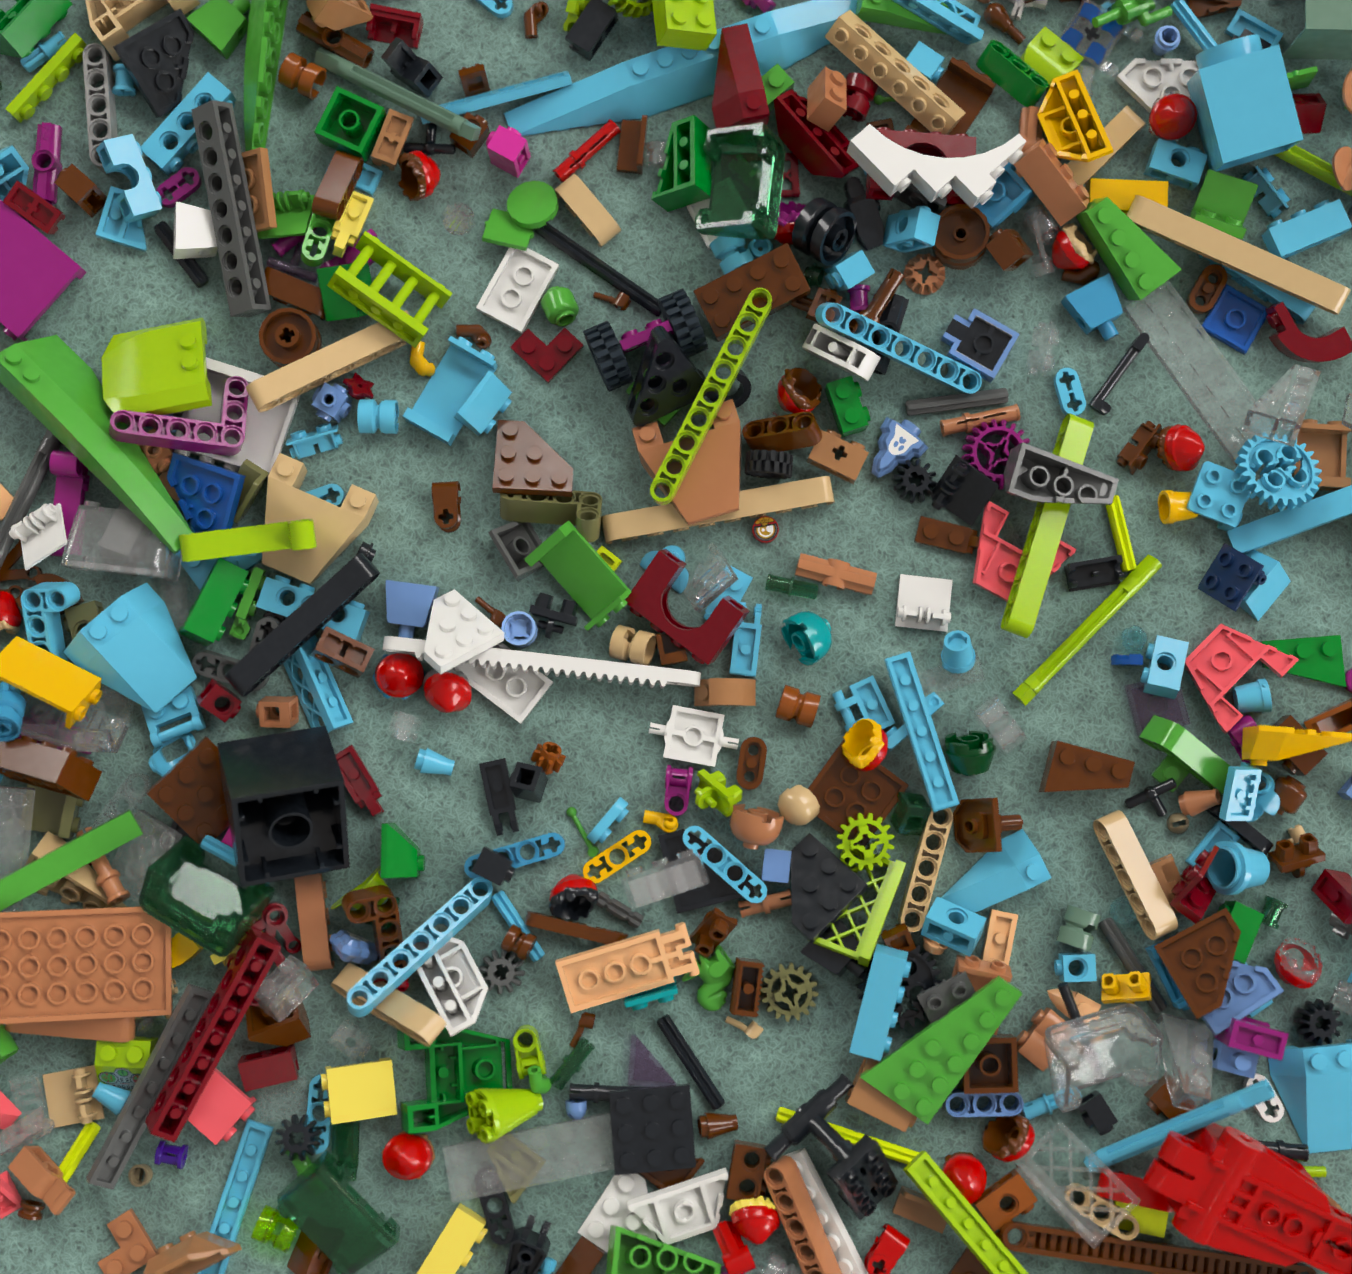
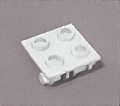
[9,503,67,570]
[895,574,953,632]

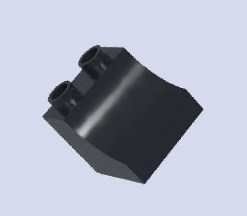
[217,726,350,887]

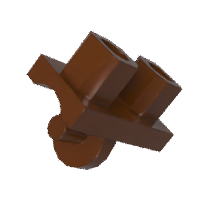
[1268,833,1326,878]
[689,907,738,957]

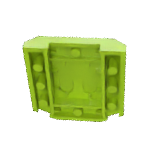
[101,317,212,423]

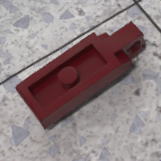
[335,745,384,817]

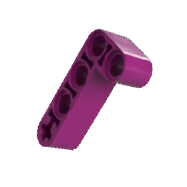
[49,450,90,558]

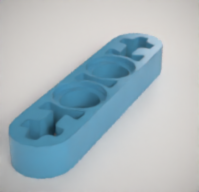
[464,833,565,879]

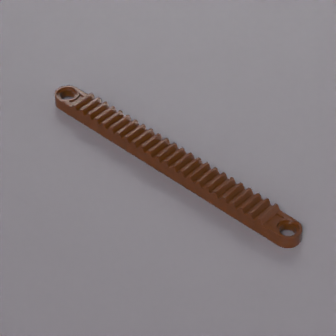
[999,1221,1317,1274]

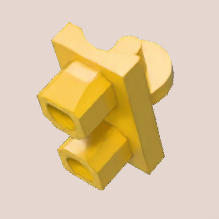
[1101,971,1152,1005]

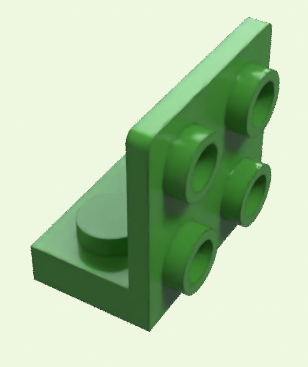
[1190,169,1258,240]

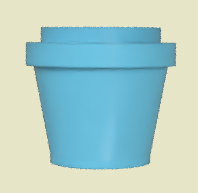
[1206,841,1270,895]

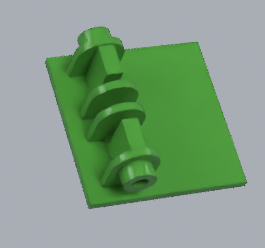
[257,189,315,239]

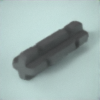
[596,891,643,928]

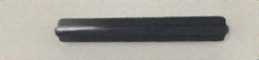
[657,1015,725,1110]

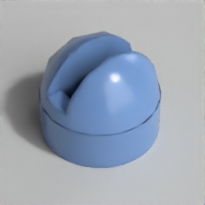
[565,1099,587,1120]

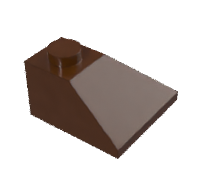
[245,978,311,1047]

